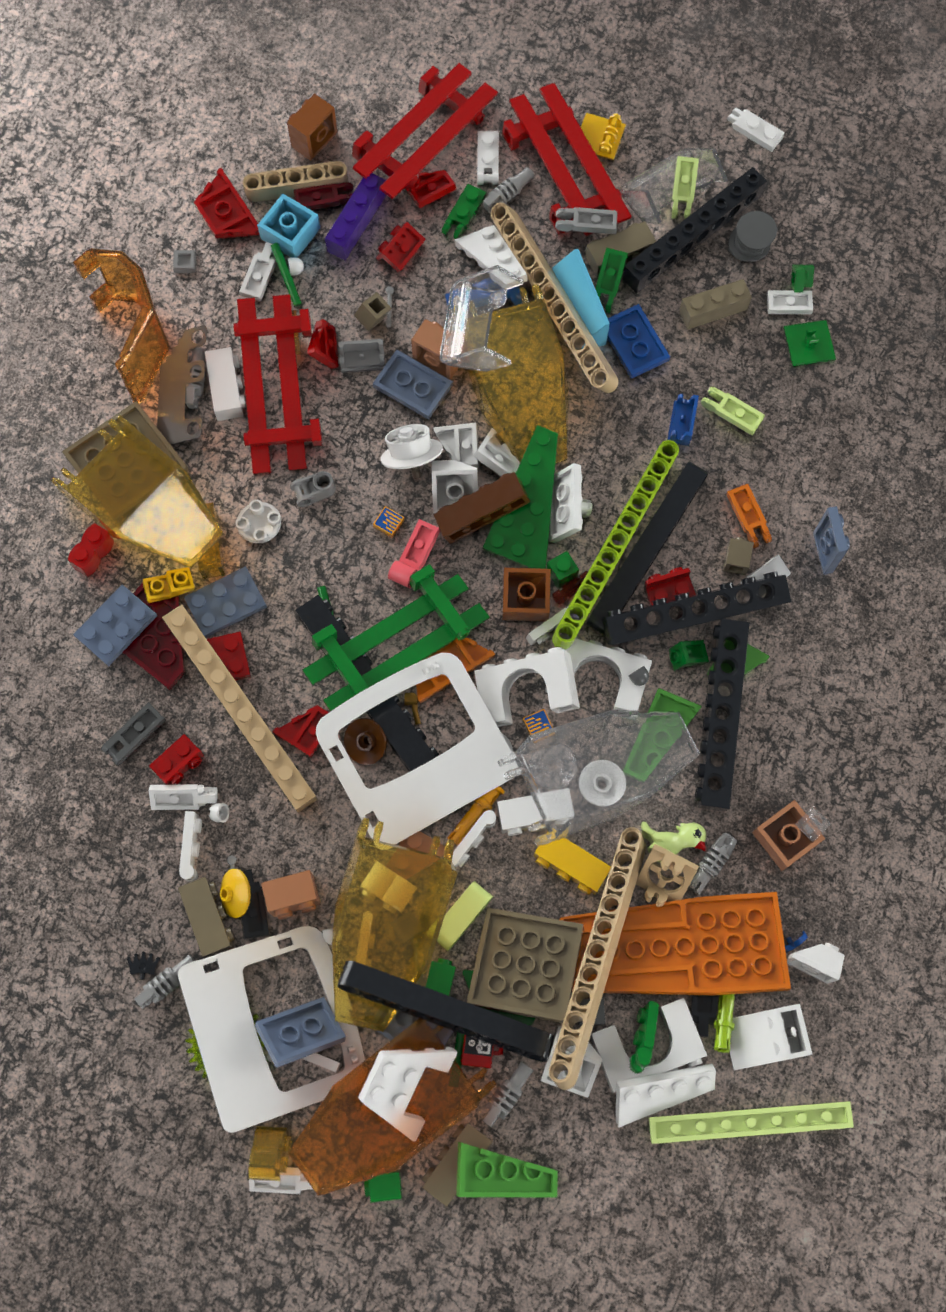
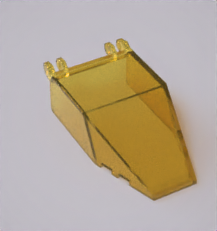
[455,283,568,464]
[51,415,223,568]
[332,817,457,1032]

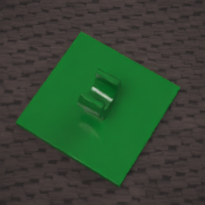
[783,320,836,367]

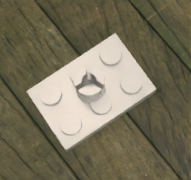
[548,463,593,543]

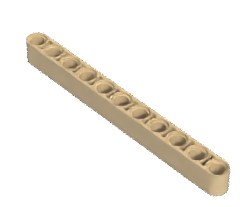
[491,202,618,393]
[549,827,647,1090]

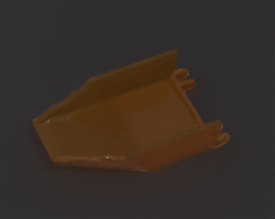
[288,1018,496,1196]

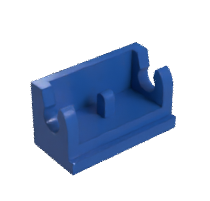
[667,394,699,446]

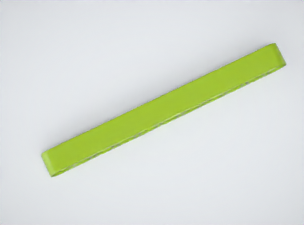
[552,440,679,650]

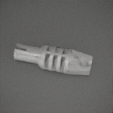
[483,167,535,213]
[185,347,206,409]
[688,833,737,895]
[135,954,195,1008]
[483,1061,534,1127]

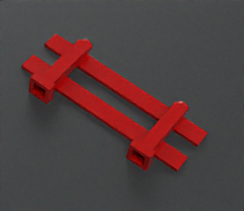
[352,63,498,199]
[502,83,632,237]
[233,294,323,474]

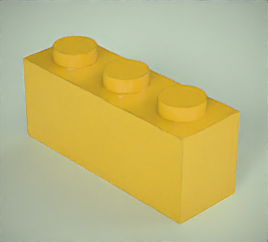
[533,828,611,895]

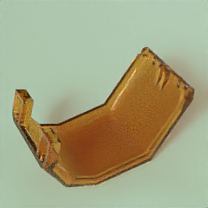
[73,248,170,404]

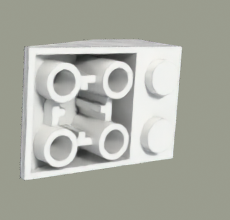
[729,1004,813,1070]

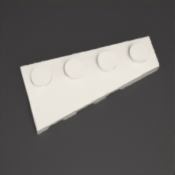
[454,225,528,289]
[615,1064,716,1127]

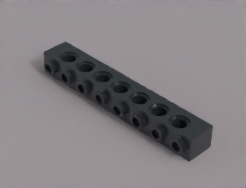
[622,167,767,294]
[602,571,792,645]
[695,618,750,811]

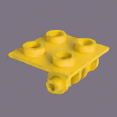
[581,113,626,160]

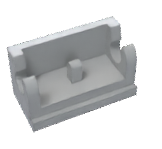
[338,339,385,373]

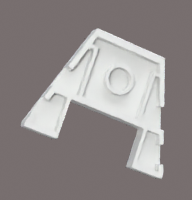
[358,1047,458,1142]

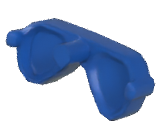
[785,931,808,953]

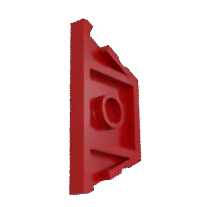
[194,168,260,239]

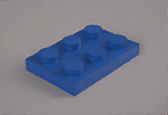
[607,304,670,379]

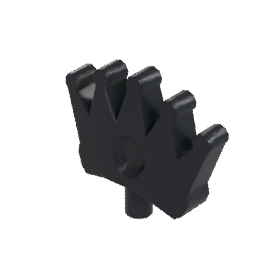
[127,951,161,980]

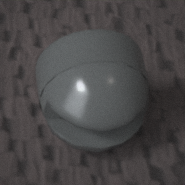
[628,666,649,686]

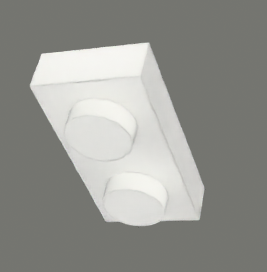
[767,290,813,314]

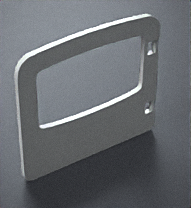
[316,653,520,850]
[178,926,367,1133]

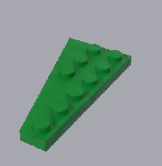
[482,425,558,569]

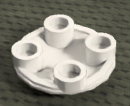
[235,500,281,543]

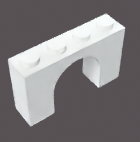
[545,635,652,718]
[475,647,580,727]
[590,998,707,1093]

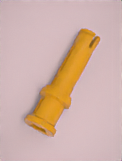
[447,786,505,847]

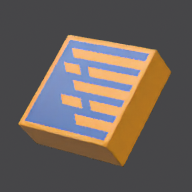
[373,506,405,538]
[523,709,554,741]

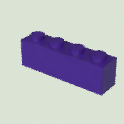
[325,173,387,261]

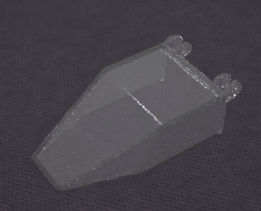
[498,710,700,846]

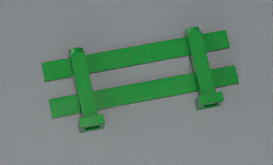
[302,564,490,712]

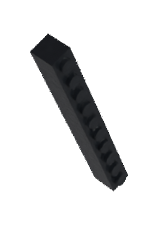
[295,595,439,772]

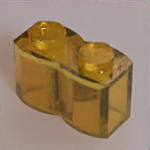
[248,1126,292,1181]

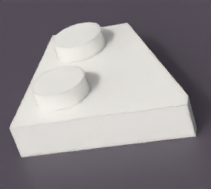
[473,428,520,477]

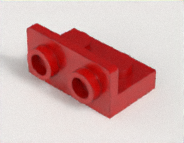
[375,221,426,273]
[643,567,696,605]
[149,734,204,785]

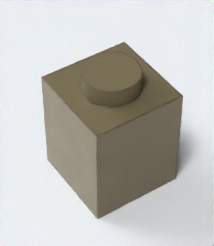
[354,292,392,332]
[723,537,754,576]

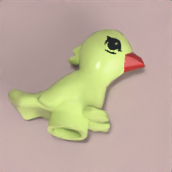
[641,822,706,862]

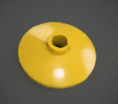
[220,869,251,918]

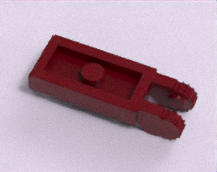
[294,182,354,210]

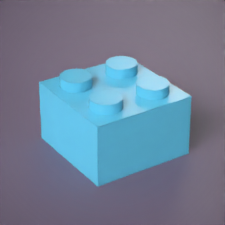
[257,194,321,258]

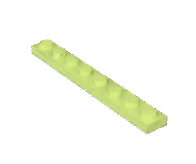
[648,1101,854,1144]

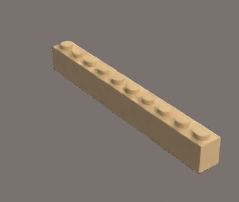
[162,604,318,813]

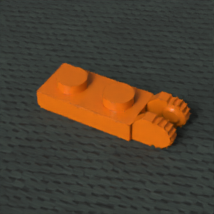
[726,484,772,548]

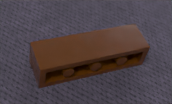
[433,472,531,544]

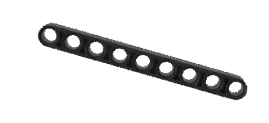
[586,461,709,636]
[337,961,554,1062]

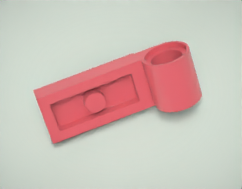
[388,519,440,588]

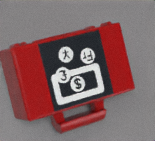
[461,1035,504,1069]

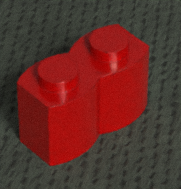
[68,523,114,577]

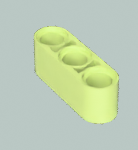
[429,881,493,951]

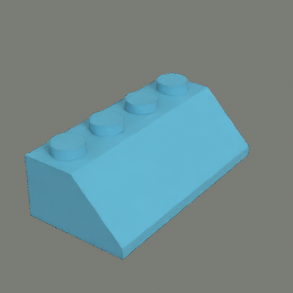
[552,249,610,349]

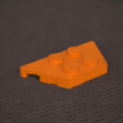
[416,638,495,704]

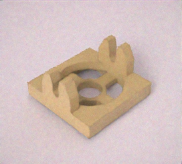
[636,844,699,907]

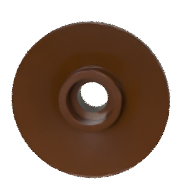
[344,718,387,765]

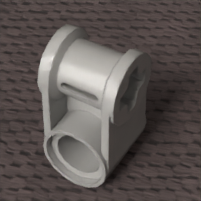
[290,471,336,508]

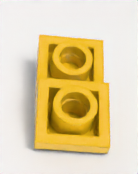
[142,567,195,603]

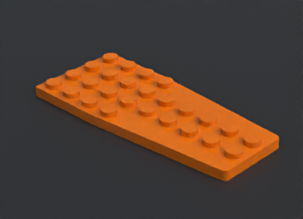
[559,892,791,995]

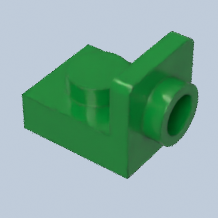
[790,264,815,292]
[669,640,709,671]

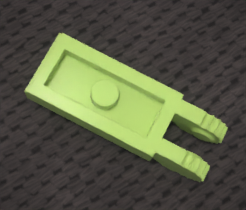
[671,156,699,219]
[701,386,765,436]

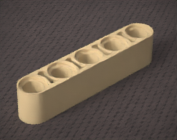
[243,161,348,202]

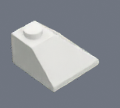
[432,460,478,513]
[786,943,845,984]
[541,1026,602,1098]

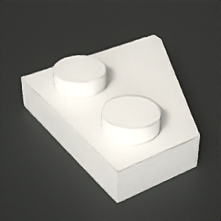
[434,423,479,468]

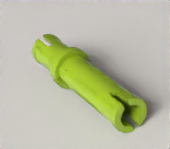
[714,994,735,1053]

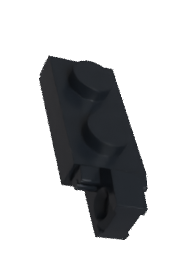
[241,869,269,940]
[691,995,718,1038]

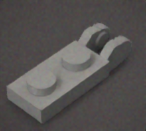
[555,207,617,234]

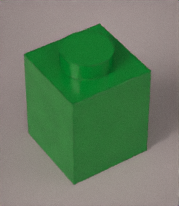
[546,551,579,589]
[426,958,456,996]
[364,1171,403,1203]

